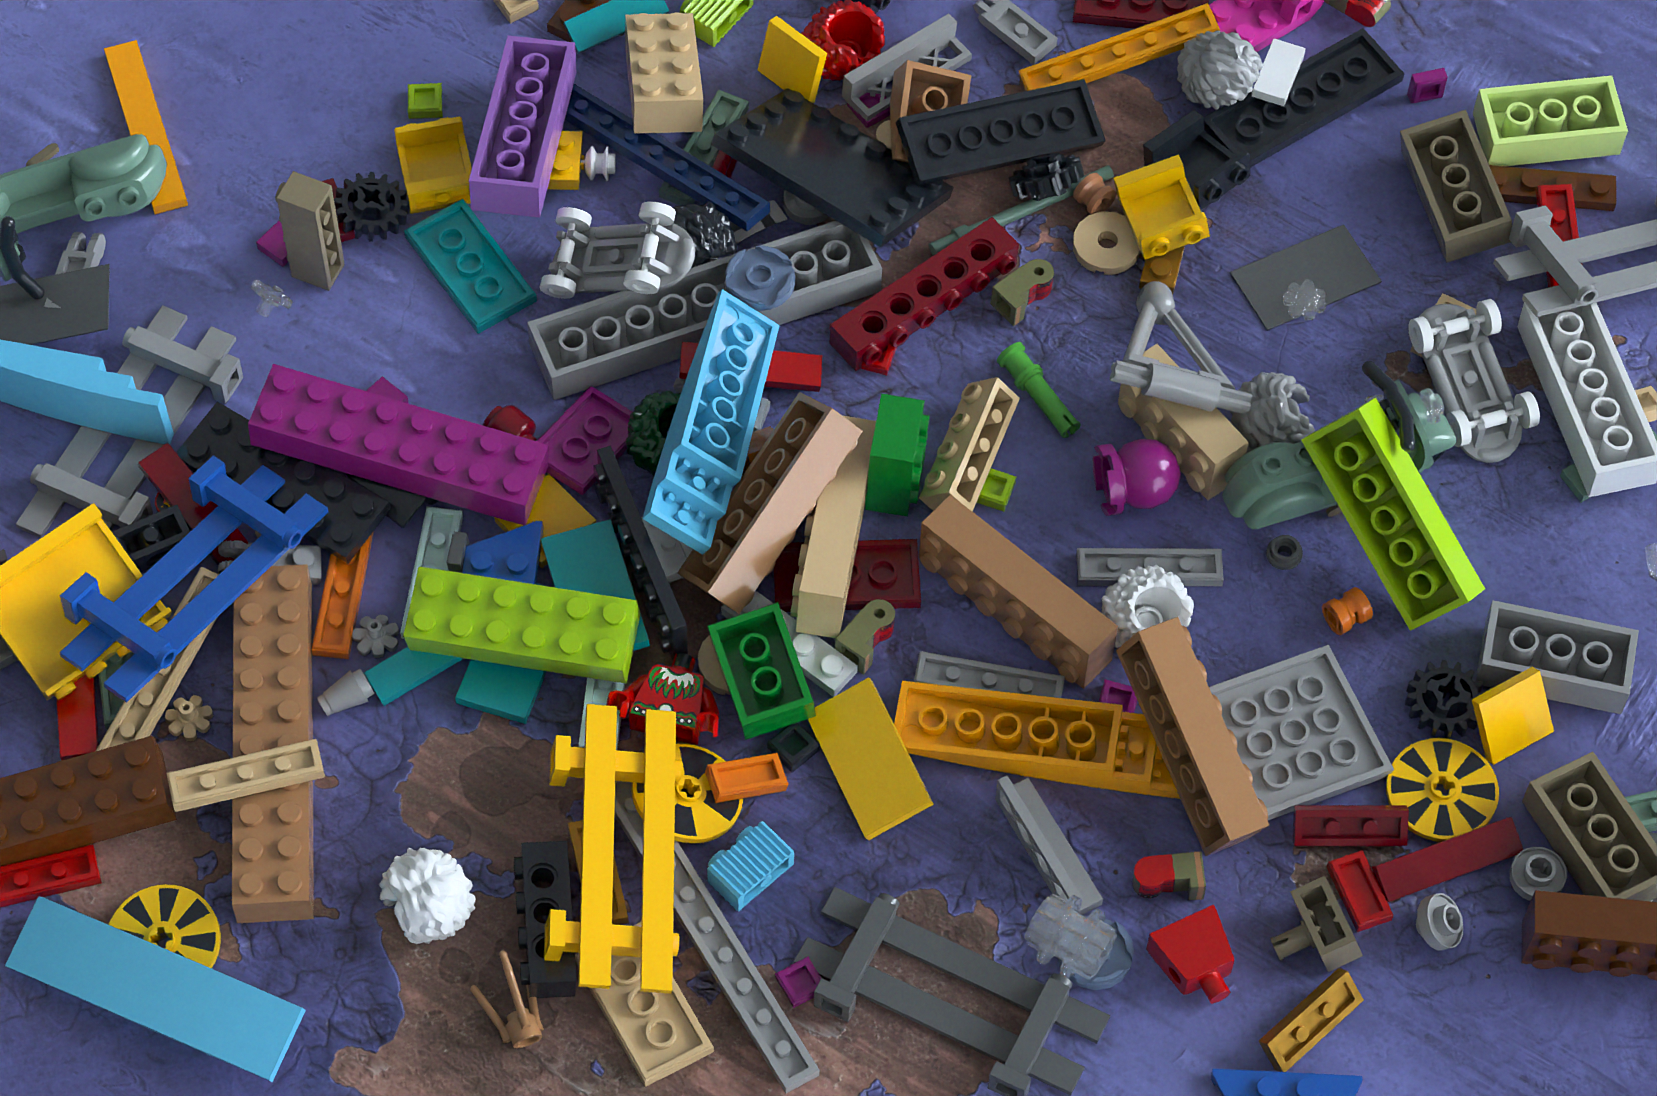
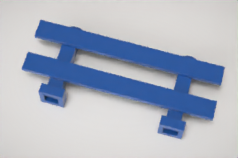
[60,455,329,703]

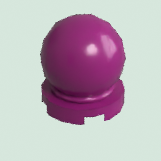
[1092,439,1181,516]

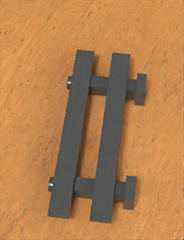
[794,887,1110,1096]

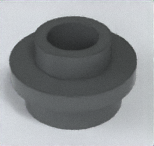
[1266,535,1303,570]

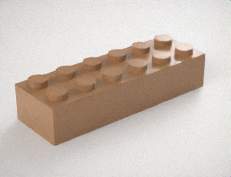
[677,392,863,614]
[919,495,1118,689]
[1116,617,1269,856]

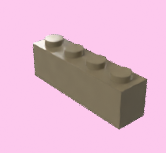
[275,171,345,291]

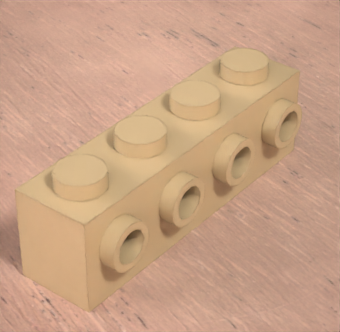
[919,377,1020,512]

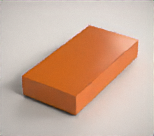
[705,753,789,803]

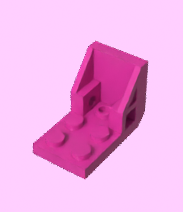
[1209,0,1324,52]

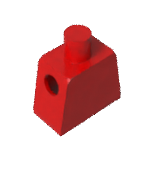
[1146,905,1234,1004]

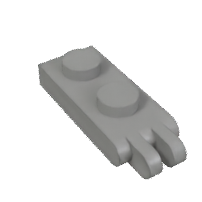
[973,0,1058,65]

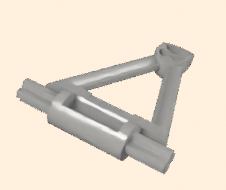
[1109,281,1252,414]

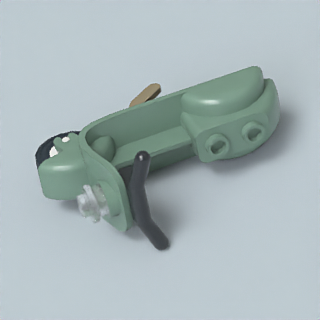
[0,134,167,299]
[1222,361,1457,529]

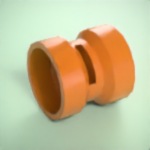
[1322,587,1373,635]

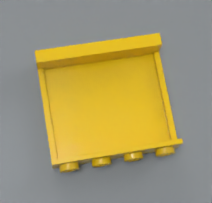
[0,503,172,700]

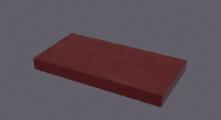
[1073,0,1209,29]
[774,539,921,612]

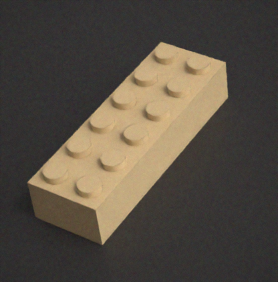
[790,415,876,638]

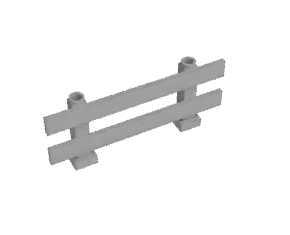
[1493,197,1657,317]
[16,305,243,538]

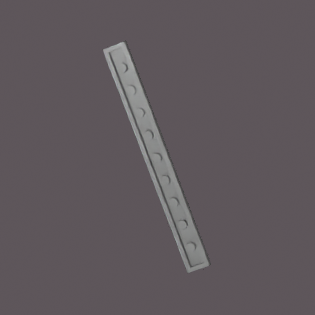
[614,781,820,1094]

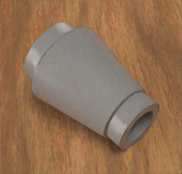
[317,669,375,716]

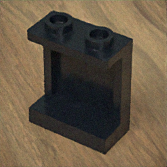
[1143,110,1250,211]

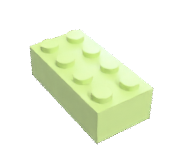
[1473,76,1628,166]

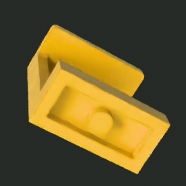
[394,117,472,214]
[1114,154,1210,260]

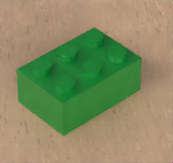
[865,393,930,517]
[708,602,816,740]

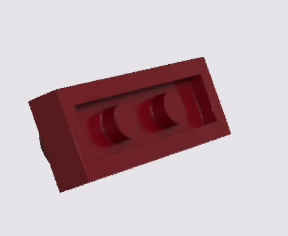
[1293,805,1409,846]

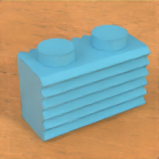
[707,821,794,912]

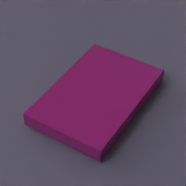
[537,386,632,495]

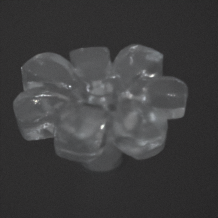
[1282,279,1327,320]
[251,280,293,317]

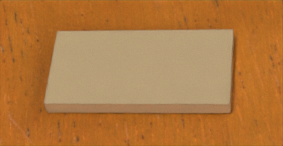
[575,922,714,1087]

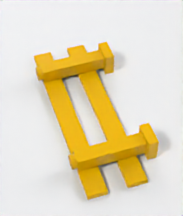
[544,704,682,994]

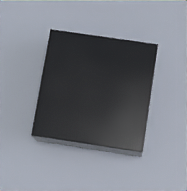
[767,723,820,773]

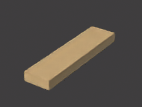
[167,739,325,812]

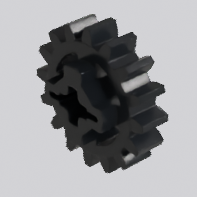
[1009,153,1085,201]
[334,172,409,242]
[1405,660,1484,739]

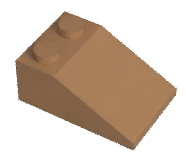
[890,60,971,163]

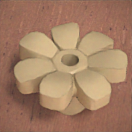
[165,695,213,741]

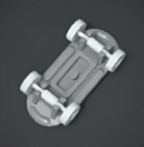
[540,202,695,299]
[1409,299,1540,463]

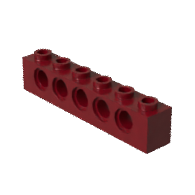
[829,217,1019,371]

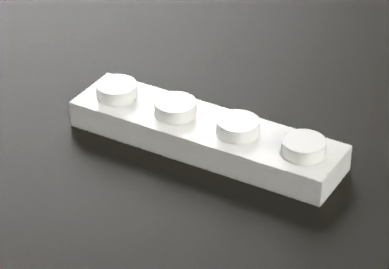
[721,590,858,697]

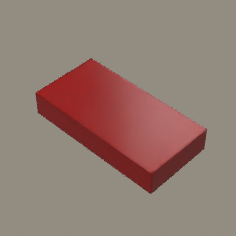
[1326,850,1393,932]

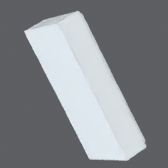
[1252,39,1306,106]

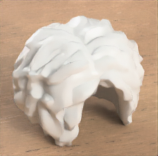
[1102,565,1194,648]
[379,848,476,944]

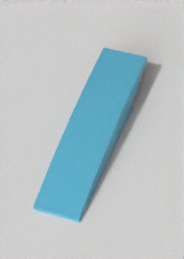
[642,289,779,555]
[0,339,174,445]
[5,896,306,1082]

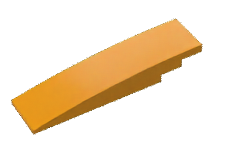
[894,681,1180,799]

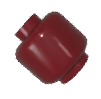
[483,405,537,441]

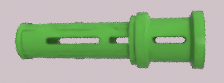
[997,342,1081,438]

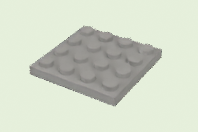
[1209,645,1394,820]

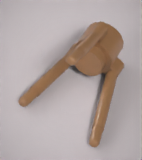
[470,950,544,1049]

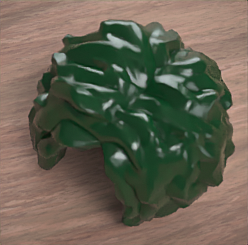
[626,390,681,476]

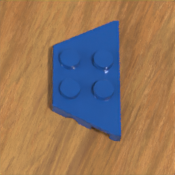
[462,521,544,585]
[1211,1069,1362,1096]

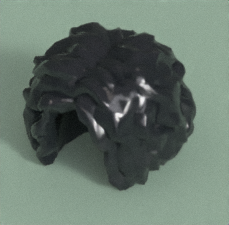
[672,201,737,268]

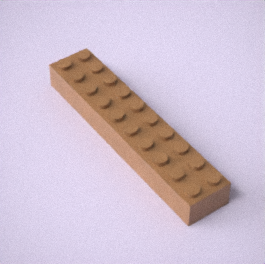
[232,564,314,923]

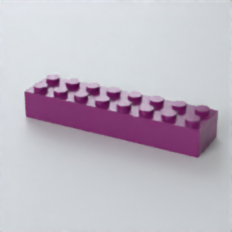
[248,364,549,526]

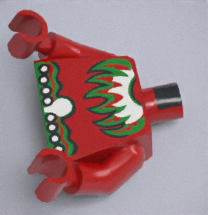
[606,653,720,745]

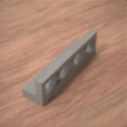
[842,13,972,121]
[995,775,1103,921]

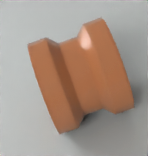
[1073,173,1117,214]

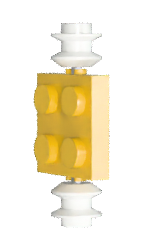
[547,131,616,190]

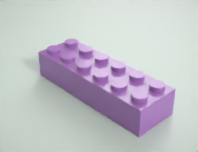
[469,36,577,218]

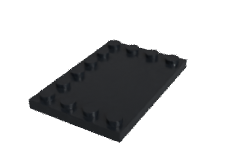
[711,88,954,247]

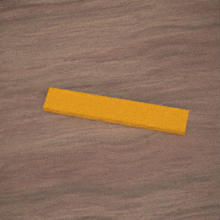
[1018,3,1220,91]
[104,40,188,214]

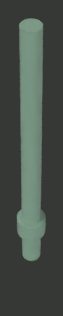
[929,165,1114,256]

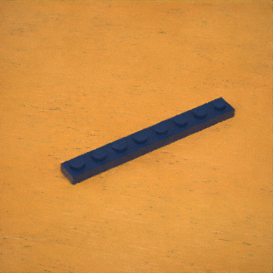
[565,84,770,231]

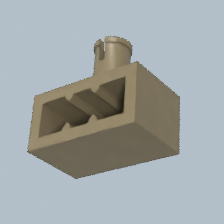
[1270,876,1363,972]

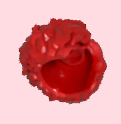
[801,0,885,81]

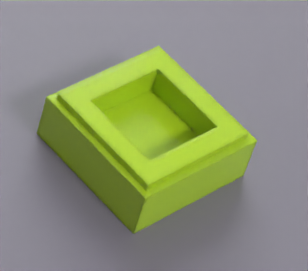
[408,83,443,119]
[976,468,1017,512]

